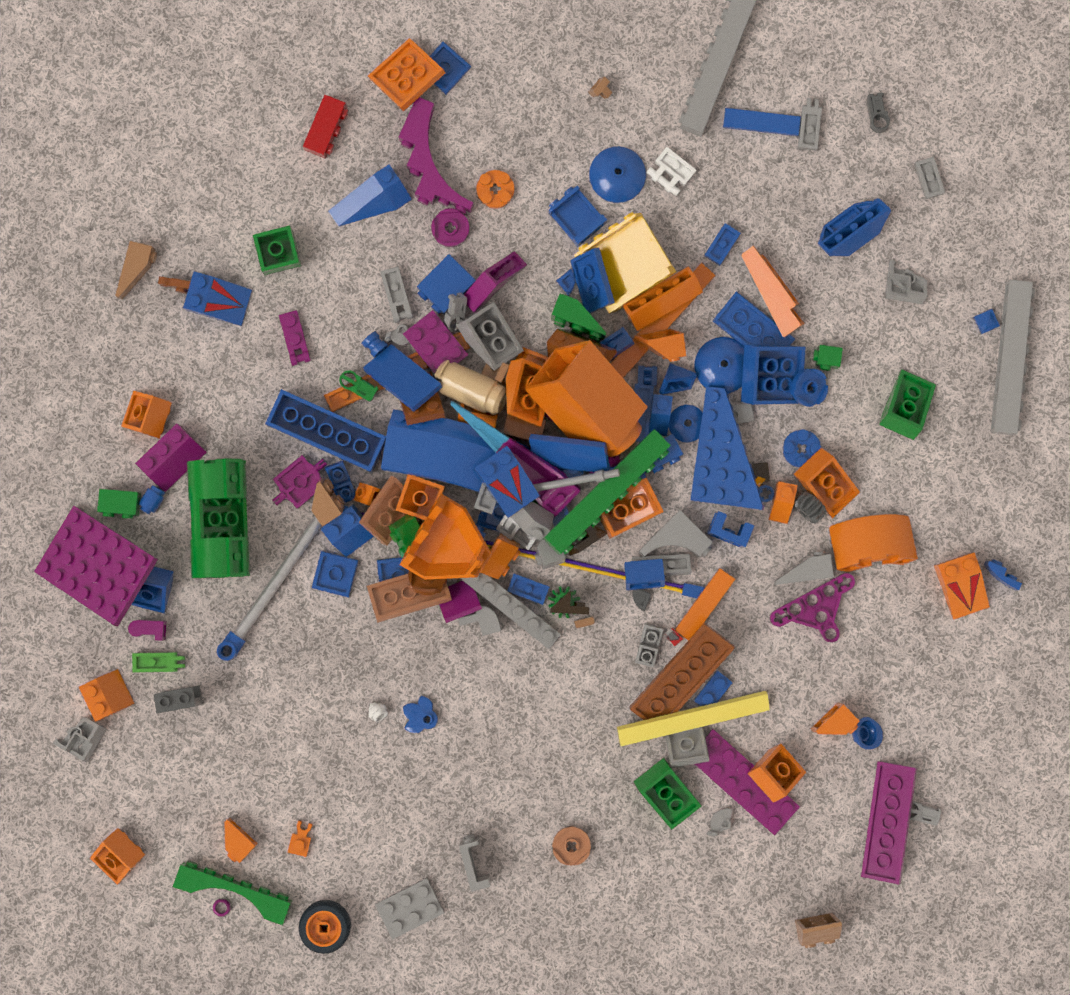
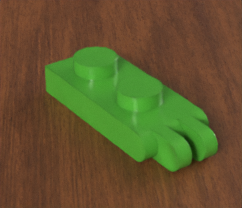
[132,652,185,673]

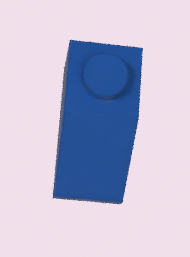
[648,394,673,436]

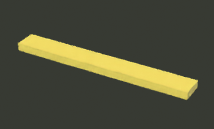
[617,691,770,746]

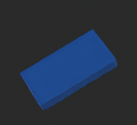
[624,559,665,590]

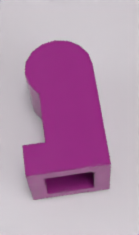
[128,620,167,641]

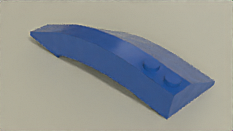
[381,409,531,492]

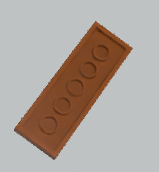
[629,623,735,720]

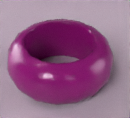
[213,898,231,917]

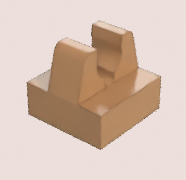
[588,77,612,99]

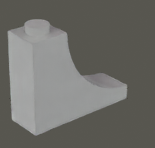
[639,510,713,557]

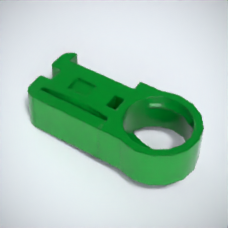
[339,370,379,402]

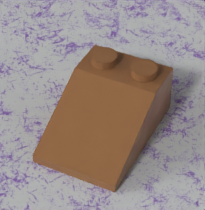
[795,913,842,948]

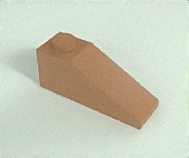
[115,241,157,300]

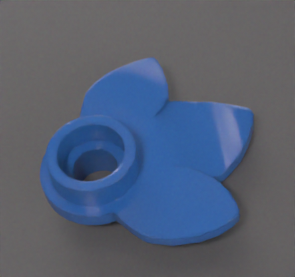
[403,696,438,733]

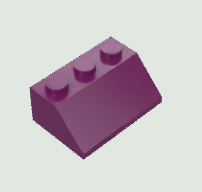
[135,423,207,492]

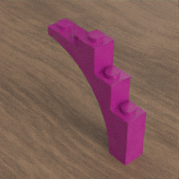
[398,97,474,214]

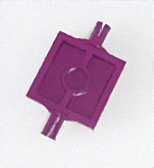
[272,455,327,509]

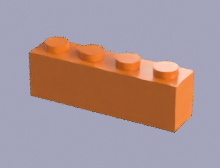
[622,266,703,331]

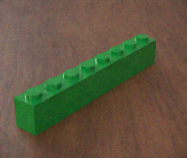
[543,429,671,555]

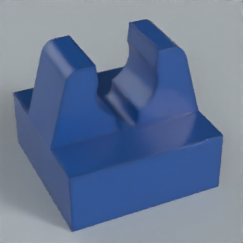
[637,365,657,386]

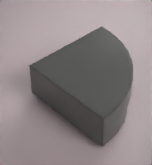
[632,589,652,612]

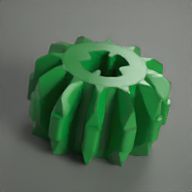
[548,586,580,618]

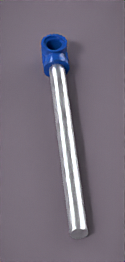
[217,516,321,661]

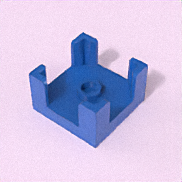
[707,511,754,548]

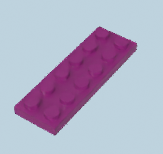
[695,729,800,836]
[861,761,917,885]

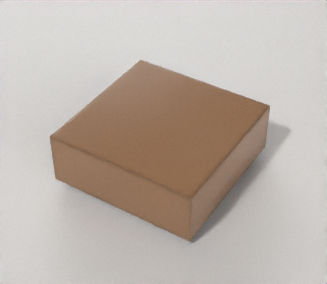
[574,617,595,628]

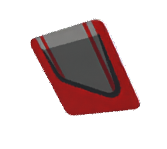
[665,628,683,646]

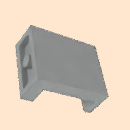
[459,834,491,892]

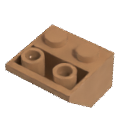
[311,476,345,526]

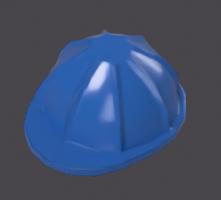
[852,717,883,750]

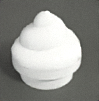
[368,702,388,722]

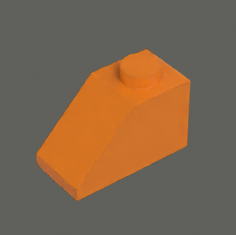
[768,481,798,524]
[224,818,258,863]

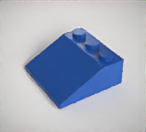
[741,344,806,405]

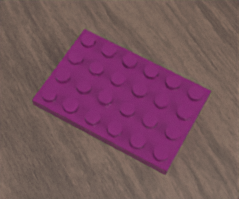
[34,506,158,627]

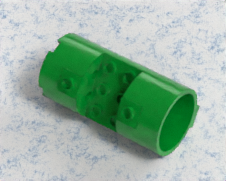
[187,458,250,579]

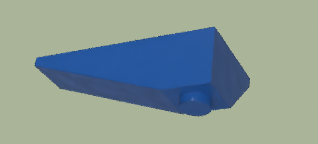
[328,164,412,226]

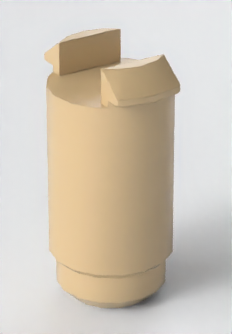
[434,360,507,415]

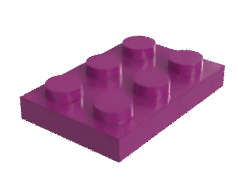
[403,310,468,374]

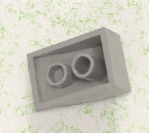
[456,302,524,371]

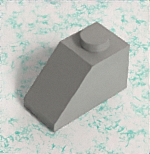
[534,523,566,570]

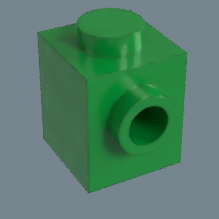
[812,345,843,371]

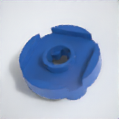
[790,368,828,407]
[782,429,821,468]

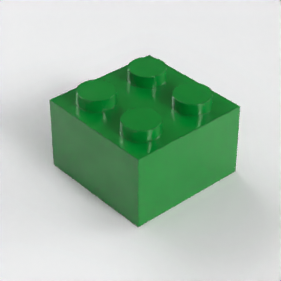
[253,225,302,275]

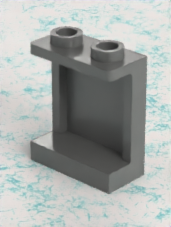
[154,685,203,713]

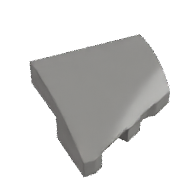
[886,260,927,304]
[53,717,107,762]

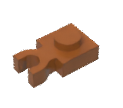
[158,276,191,294]

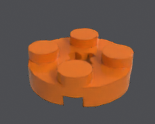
[476,170,514,209]

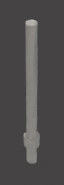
[533,469,620,492]

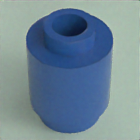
[139,485,165,515]

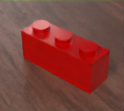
[303,94,349,159]

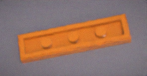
[674,567,735,640]

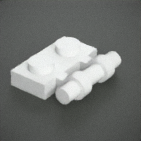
[646,147,696,196]

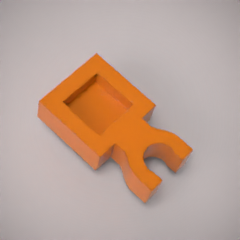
[287,820,313,857]

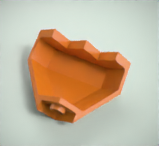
[400,493,492,580]

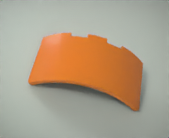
[829,514,918,572]

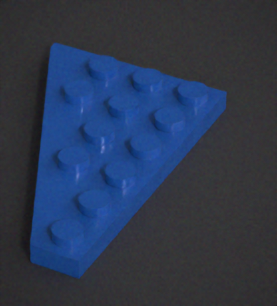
[690,386,765,510]

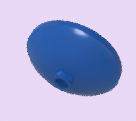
[589,146,646,203]
[694,337,744,393]

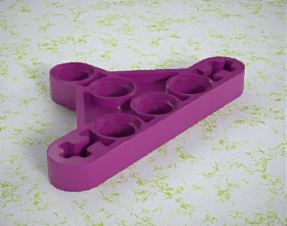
[769,573,855,643]

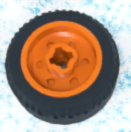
[298,900,351,954]

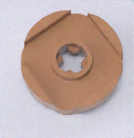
[552,826,591,866]

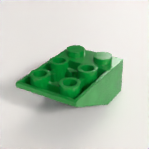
[551,293,606,342]

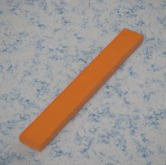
[610,263,716,378]
[324,332,470,412]

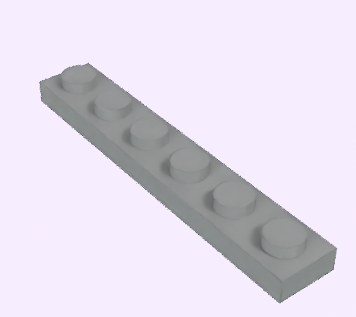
[460,573,561,649]

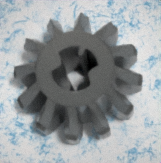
[794,491,827,524]

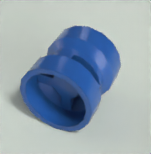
[361,331,388,358]

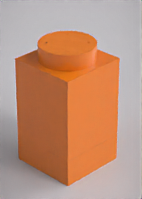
[525,340,647,457]

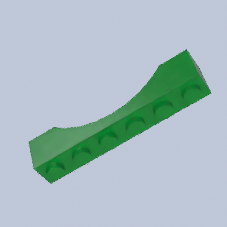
[172,861,293,926]

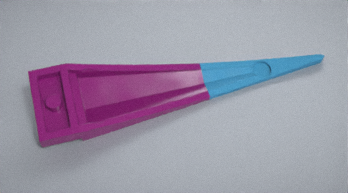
[451,401,581,516]

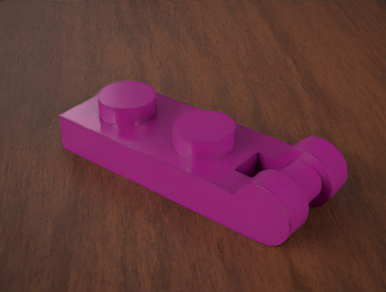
[279,310,311,366]

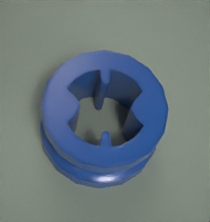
[759,485,774,502]

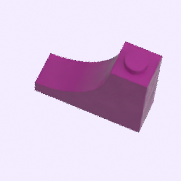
[464,251,527,312]

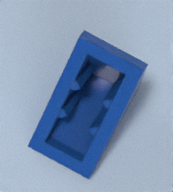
[659,363,697,395]

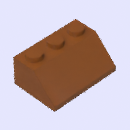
[547,329,617,362]

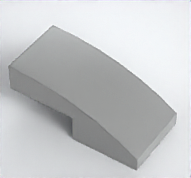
[496,515,537,550]

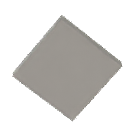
[665,727,709,768]

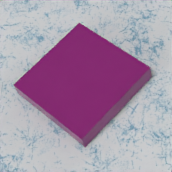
[439,581,482,623]

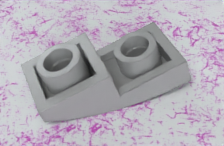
[635,623,664,667]

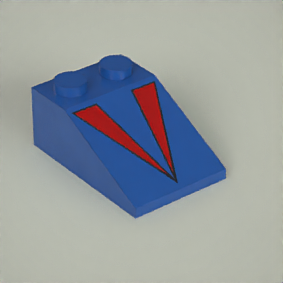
[183,271,252,326]
[474,446,540,518]

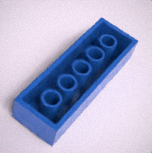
[265,389,386,473]

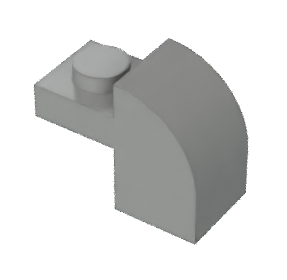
[458,605,502,636]

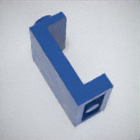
[548,185,607,247]
[417,254,476,315]

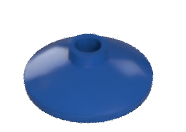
[669,405,703,443]

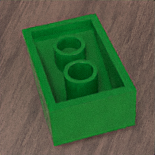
[879,369,936,440]
[633,758,702,830]

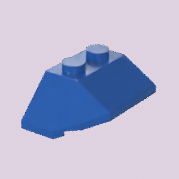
[818,198,891,256]

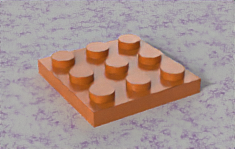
[368,38,445,111]

